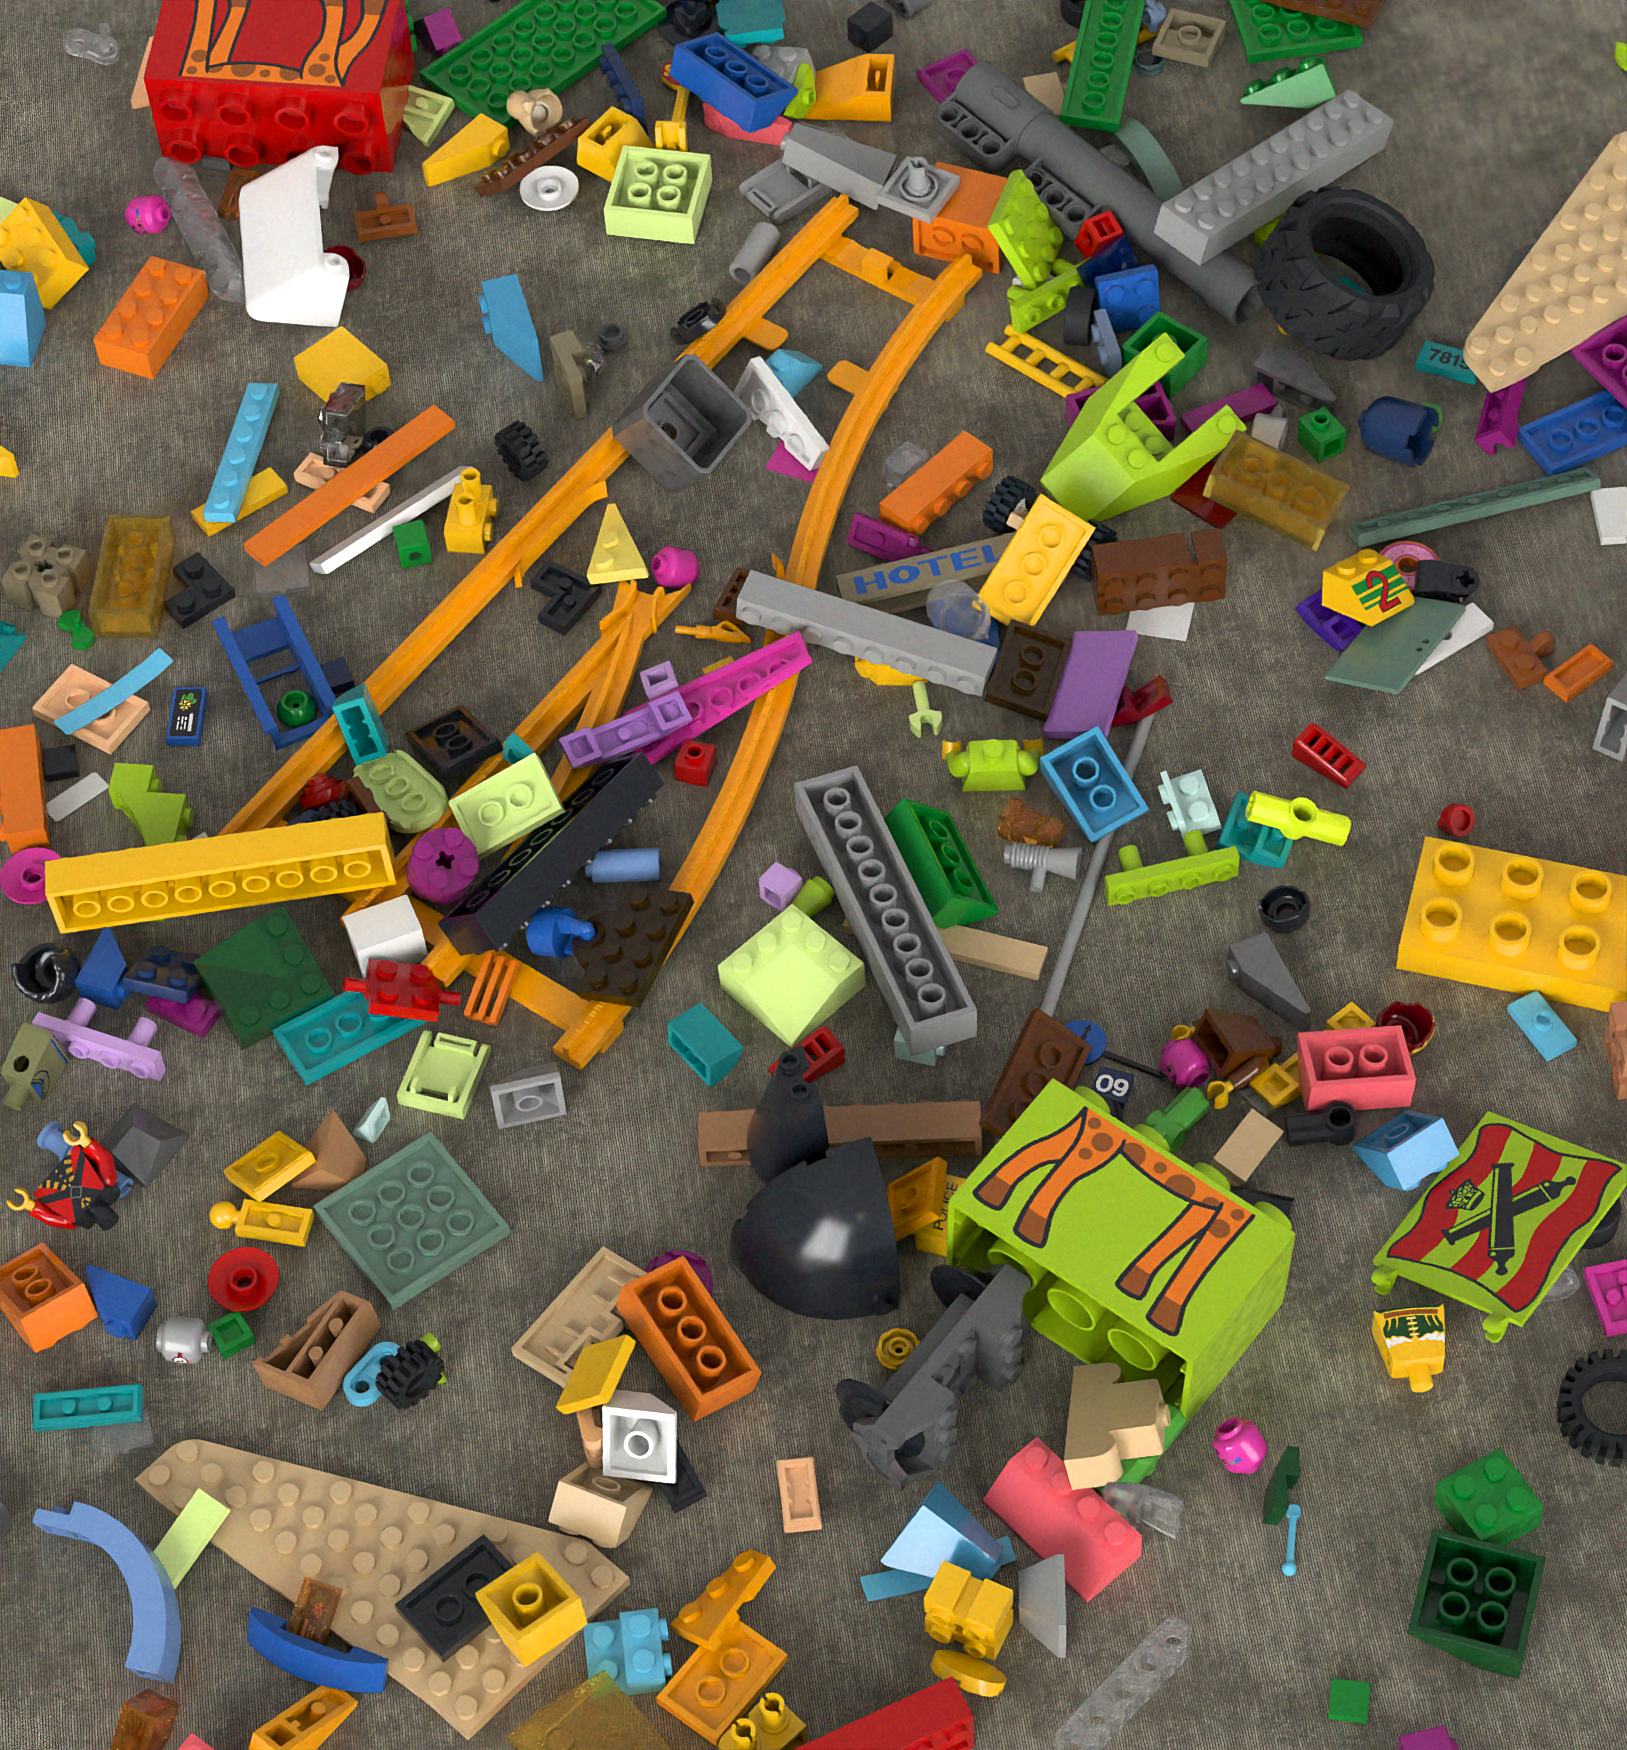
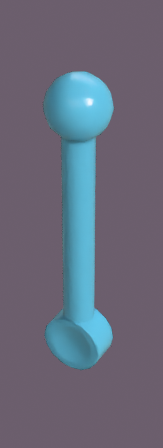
[1282,1504,1301,1576]

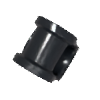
[1413,560,1480,602]

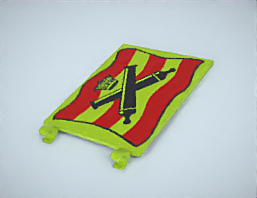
[1371,1111,1627,1343]

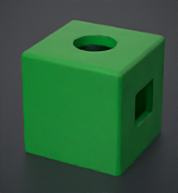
[392,520,432,569]

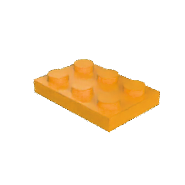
[656,1620,789,1747]

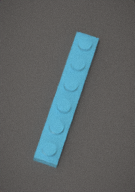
[203,383,280,523]

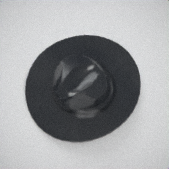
[658,0,723,46]

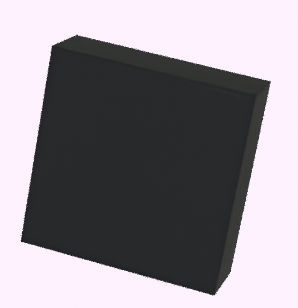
[42,744,80,782]

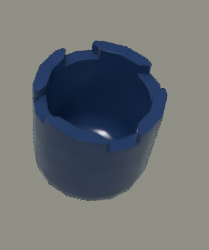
[1358,396,1439,468]

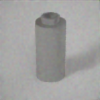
[729,222,781,286]

